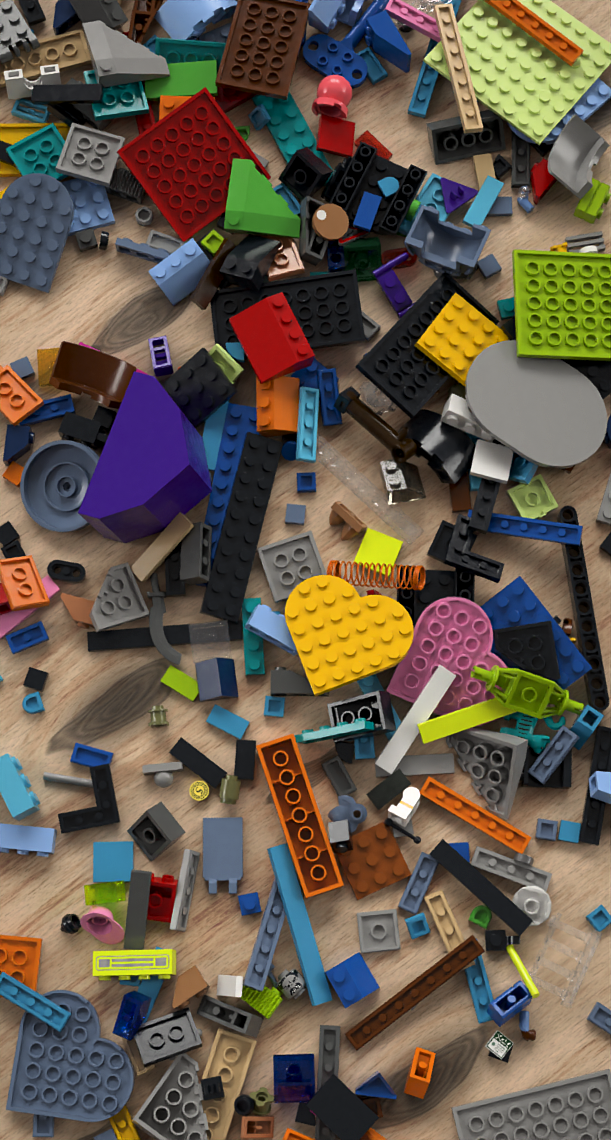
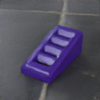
[148,335,174,377]

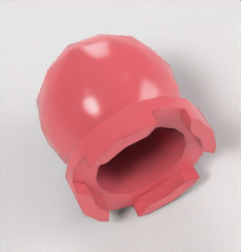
[312,75,352,119]

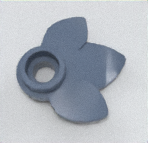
[328,795,367,833]

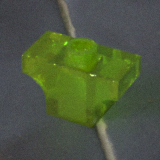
[84,880,127,906]

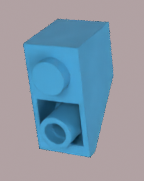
[569,704,604,750]

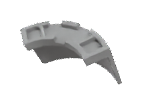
[548,114,610,200]

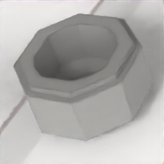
[135,206,154,226]

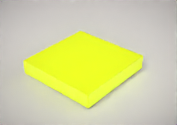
[354,528,403,577]

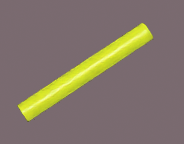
[506,944,540,998]

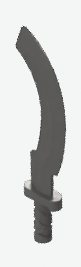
[147,573,182,665]

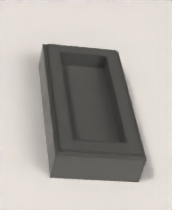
[321,755,357,796]

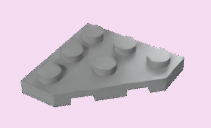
[89,562,149,632]

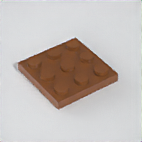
[336,822,411,900]

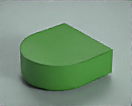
[405,199,421,222]
[468,905,492,929]

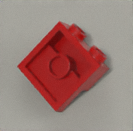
[147,873,178,923]

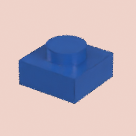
[238,892,261,916]

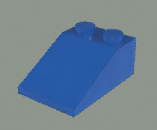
[364,10,412,73]

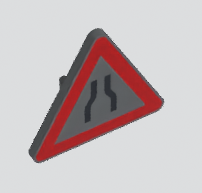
[337,225,370,246]

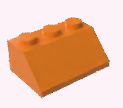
[256,376,300,437]

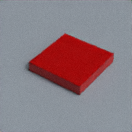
[316,114,355,158]

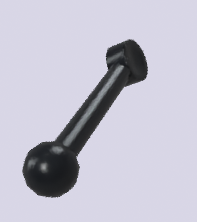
[384,818,421,844]

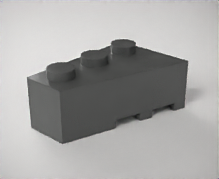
[299,196,329,266]

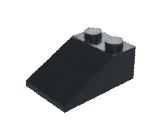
[220,234,281,291]
[327,690,396,743]

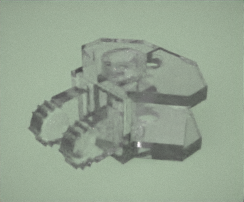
[359,381,398,416]

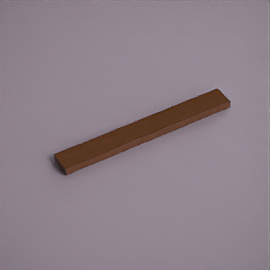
[345,935,485,1051]

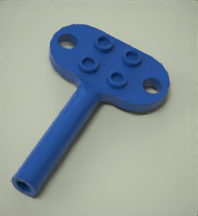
[303,0,389,89]

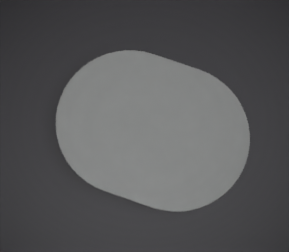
[465,340,607,469]

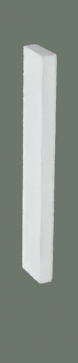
[375,665,456,774]

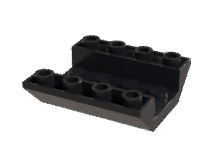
[329,142,428,235]
[397,565,475,628]

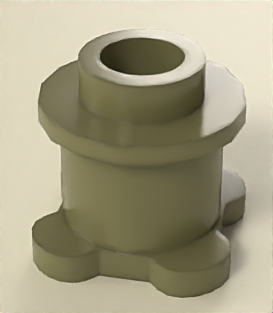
[148,705,169,727]
[250,1087,274,1116]

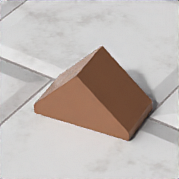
[241,1115,274,1138]

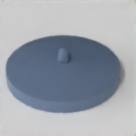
[20,440,100,532]

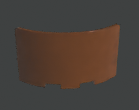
[49,341,136,409]

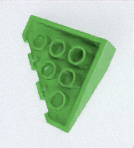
[224,158,301,238]

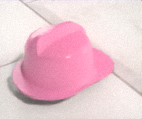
[80,905,124,944]

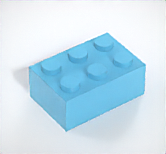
[0,753,40,821]

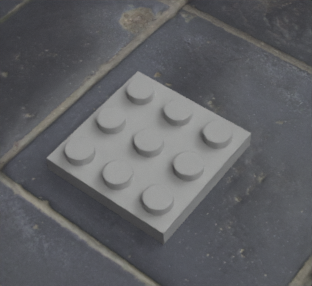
[56,123,125,187]
[257,531,327,603]

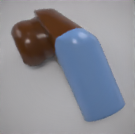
[519,1011,536,1041]

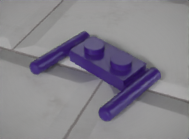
[372,252,414,319]

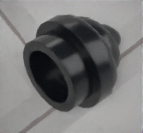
[60,914,81,934]
[234,1094,255,1116]

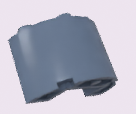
[404,205,491,276]

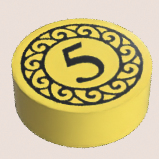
[189,781,209,801]

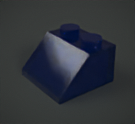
[273,1054,315,1103]

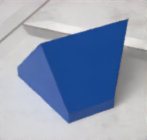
[355,1071,397,1099]

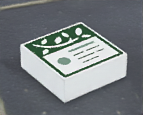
[485,1030,514,1060]

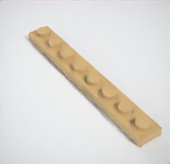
[433,4,483,134]

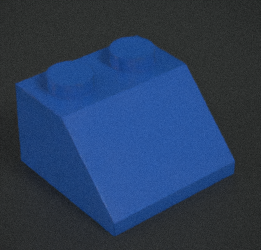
[325,952,380,1008]

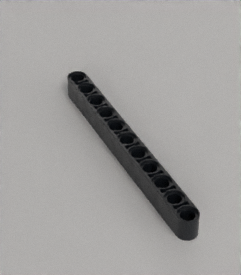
[557,506,609,713]

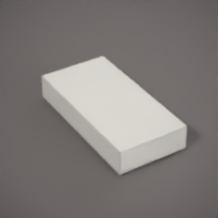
[216,975,243,997]

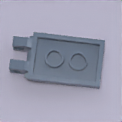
[203,817,243,894]

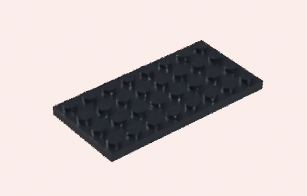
[210,269,366,361]
[355,271,500,419]

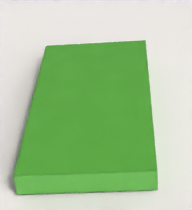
[145,60,218,101]

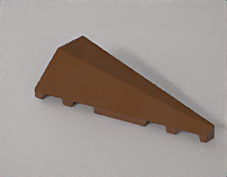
[128,0,163,44]

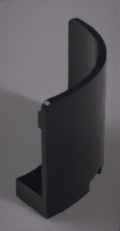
[397,409,476,484]

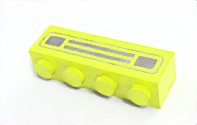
[93,949,176,981]

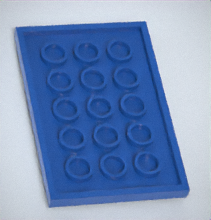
[481,576,592,690]

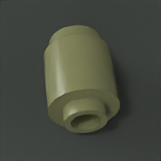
[219,775,241,804]

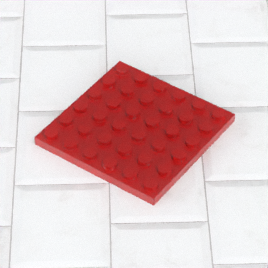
[117,87,271,242]

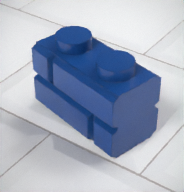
[487,981,533,1027]

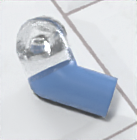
[517,185,534,213]

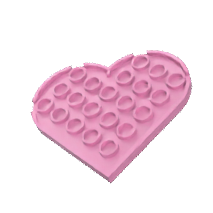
[386,597,507,726]

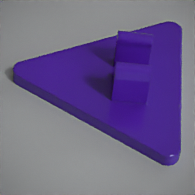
[440,178,478,214]

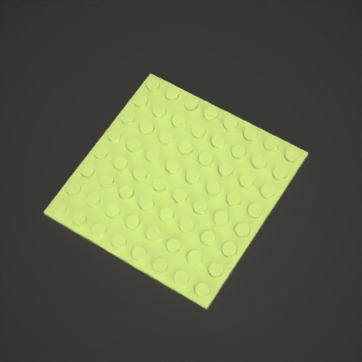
[423,0,611,145]

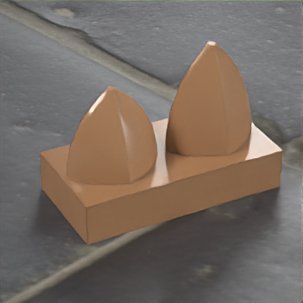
[329,501,368,541]

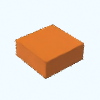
[2,461,24,488]

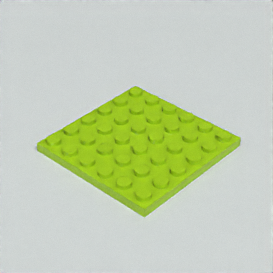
[512,249,611,361]

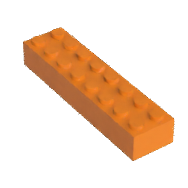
[256,734,344,899]

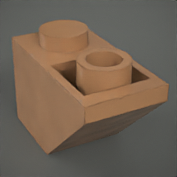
[172,965,209,1010]

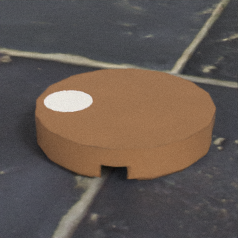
[312,204,349,241]

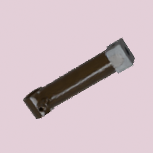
[334,386,417,463]

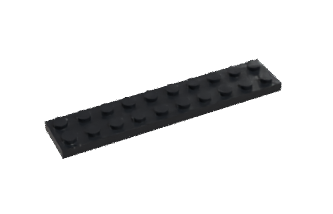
[200,432,283,623]

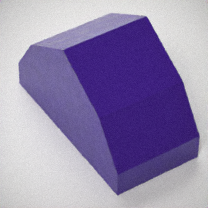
[78,371,212,544]

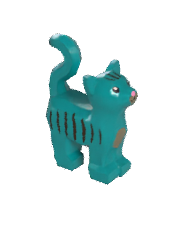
[500,712,566,754]

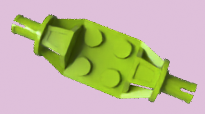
[470,665,584,719]

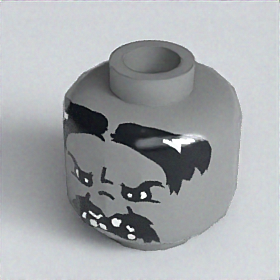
[277,969,307,1000]

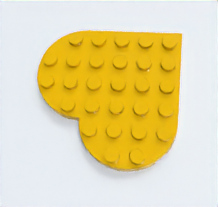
[285,575,414,697]

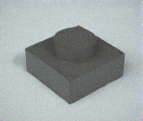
[75,228,98,252]

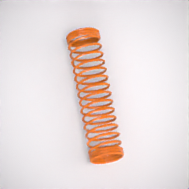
[327,560,426,591]

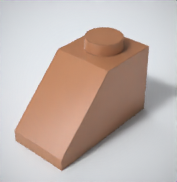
[60,593,95,629]

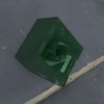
[342,237,382,282]

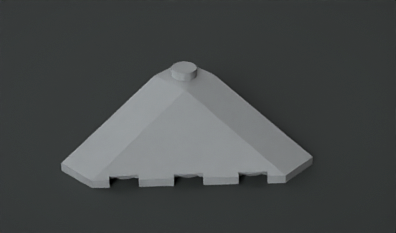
[82,21,170,87]
[446,727,528,820]
[132,1053,209,1140]

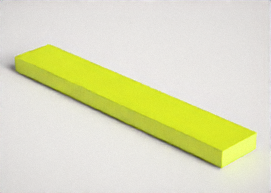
[417,697,518,744]

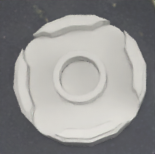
[512,886,551,926]

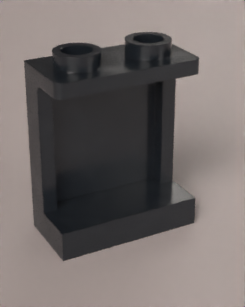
[519,746,572,789]

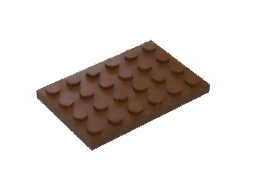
[215,0,311,100]

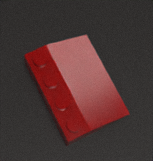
[229,292,315,384]

